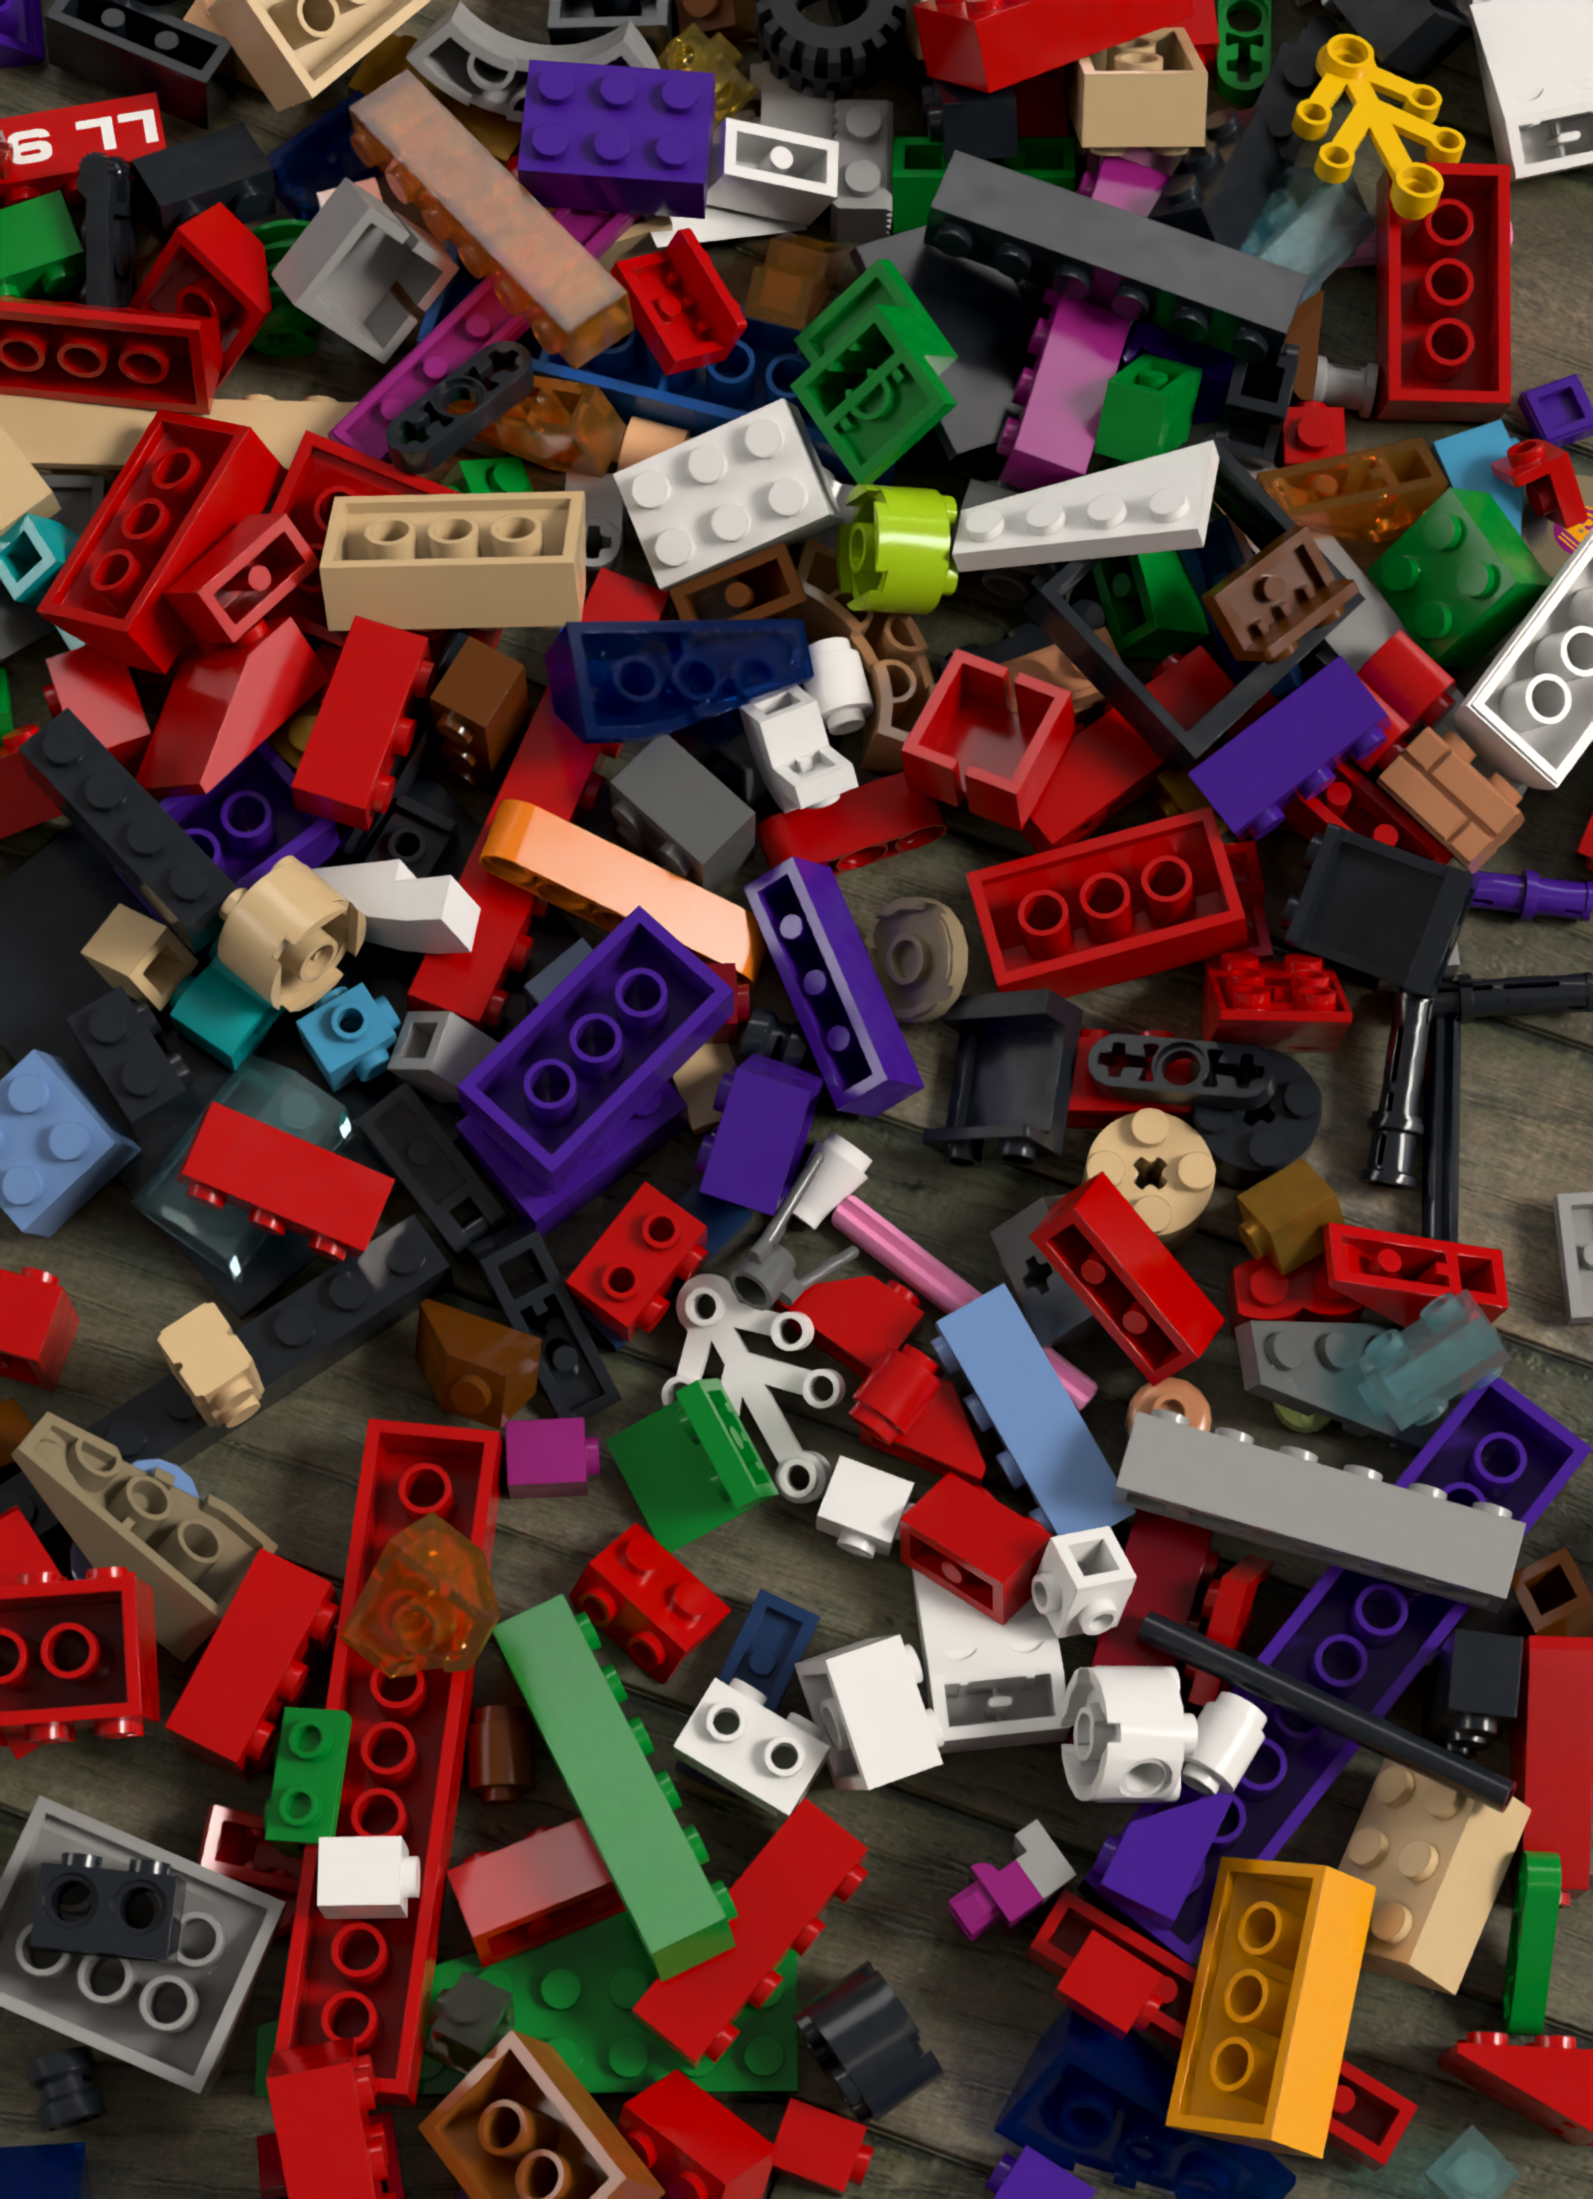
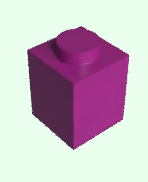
[505,1417,600,1499]

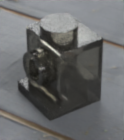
[423,1971,515,2075]

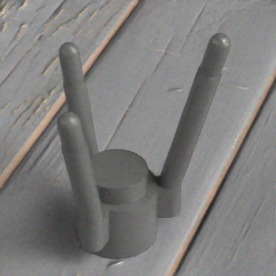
[729,1151,859,1311]

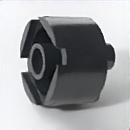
[1187,1044,1322,1190]
[792,1961,944,2125]

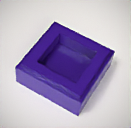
[1518,373,1593,448]

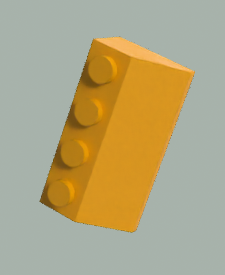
[1165,1857,1376,2159]

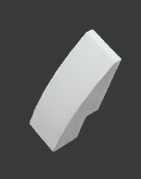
[312,859,481,954]

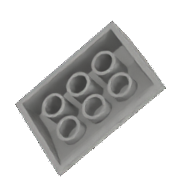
[0,1795,287,2098]

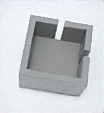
[271,177,460,365]

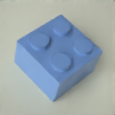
[0,1049,141,1238]

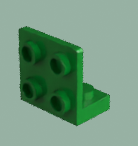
[607,1378,779,1553]

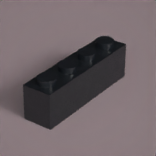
[18,707,238,954]

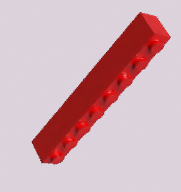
[407,567,676,1032]

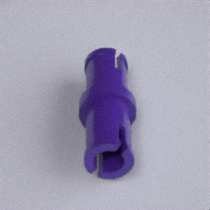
[1465,869,1593,922]

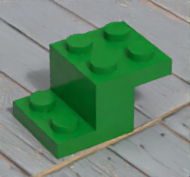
[790,259,958,485]

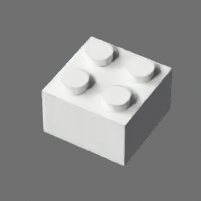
[794,1634,944,1790]

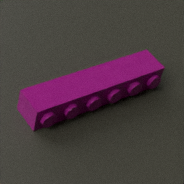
[995,156,1171,491]

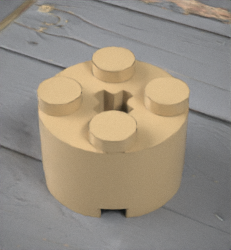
[218,855,366,1012]
[1081,1108,1216,1251]

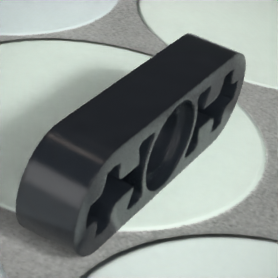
[386,341,534,474]
[1088,1033,1277,1111]

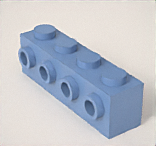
[930,1283,1136,1537]

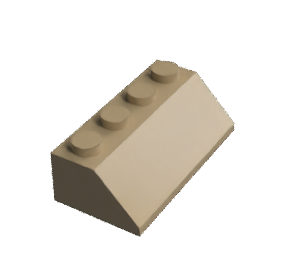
[319,491,586,632]

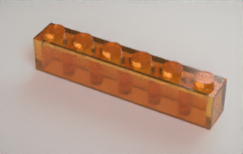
[349,69,635,370]

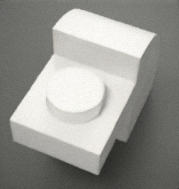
[738,683,859,814]

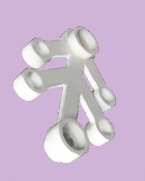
[661,1274,846,1504]

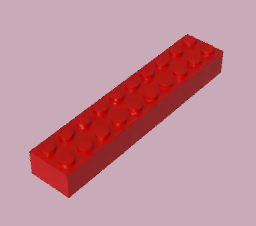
[274,1418,506,2108]

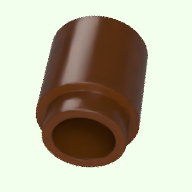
[467,1705,535,1806]

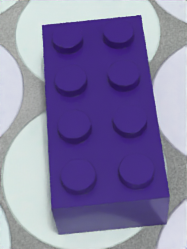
[457,905,734,1195]

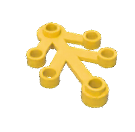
[1292,34,1466,220]

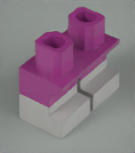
[947,1819,1077,1944]

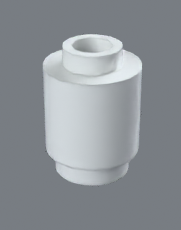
[799,637,874,735]
[1180,1691,1267,1796]

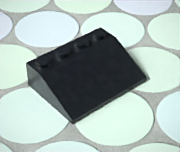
[849,225,1052,461]

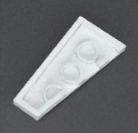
[952,440,1219,572]

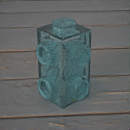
[1357,1288,1512,1431]

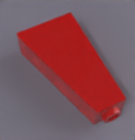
[1509,1635,1593,1909]

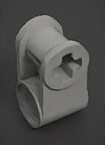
[565,472,628,594]

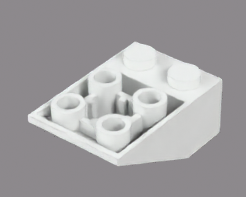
[1468,0,1593,183]
[912,1568,1071,1754]

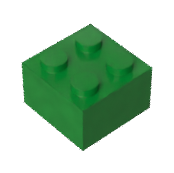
[1367,487,1552,669]

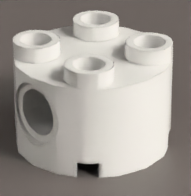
[1061,1666,1198,1803]

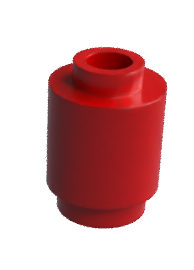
[847,1344,941,1446]

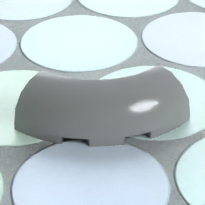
[405,1,661,123]

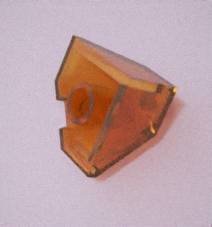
[339,1511,501,1678]

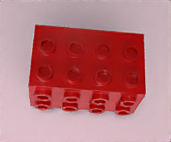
[0,1567,161,1748]

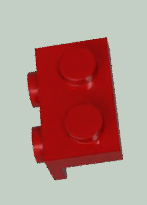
[607,228,747,376]
[569,1522,732,1684]

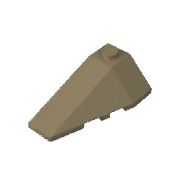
[11,1411,279,1663]

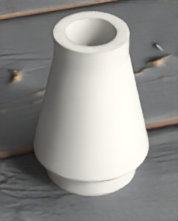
[792,1131,873,1230]

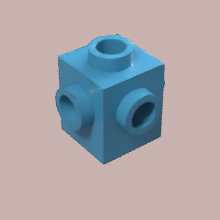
[296,982,402,1092]

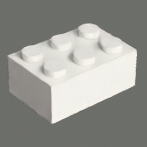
[613,398,844,593]

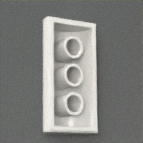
[1454,526,1593,790]

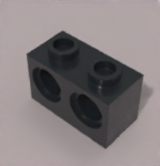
[30,1852,187,1965]

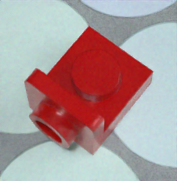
[1490,439,1588,529]

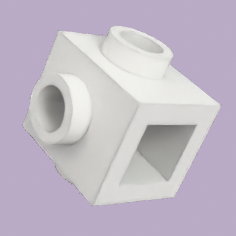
[1031,1526,1137,1639]

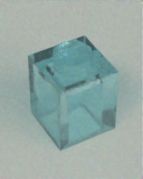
[1413,2124,1521,2199]

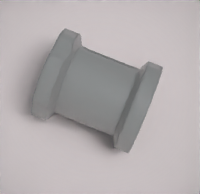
[1313,355,1378,419]

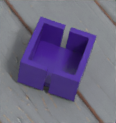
[694,1053,825,1216]

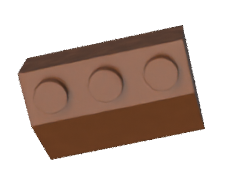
[418,2029,666,2199]

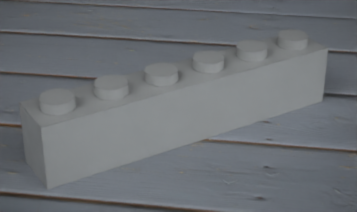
[1112,1409,1526,1613]

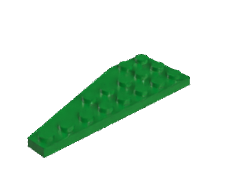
[255,1887,798,2098]

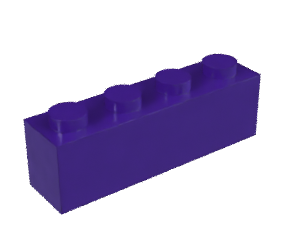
[743,856,925,1118]

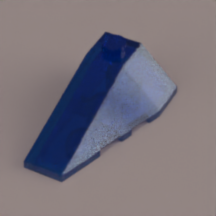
[544,619,814,744]
[994,2006,1296,2199]

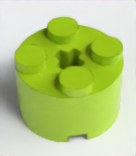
[836,484,958,615]

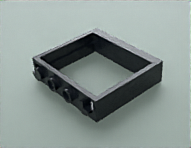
[1022,433,1366,775]

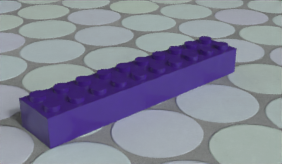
[1078,1368,1593,1965]

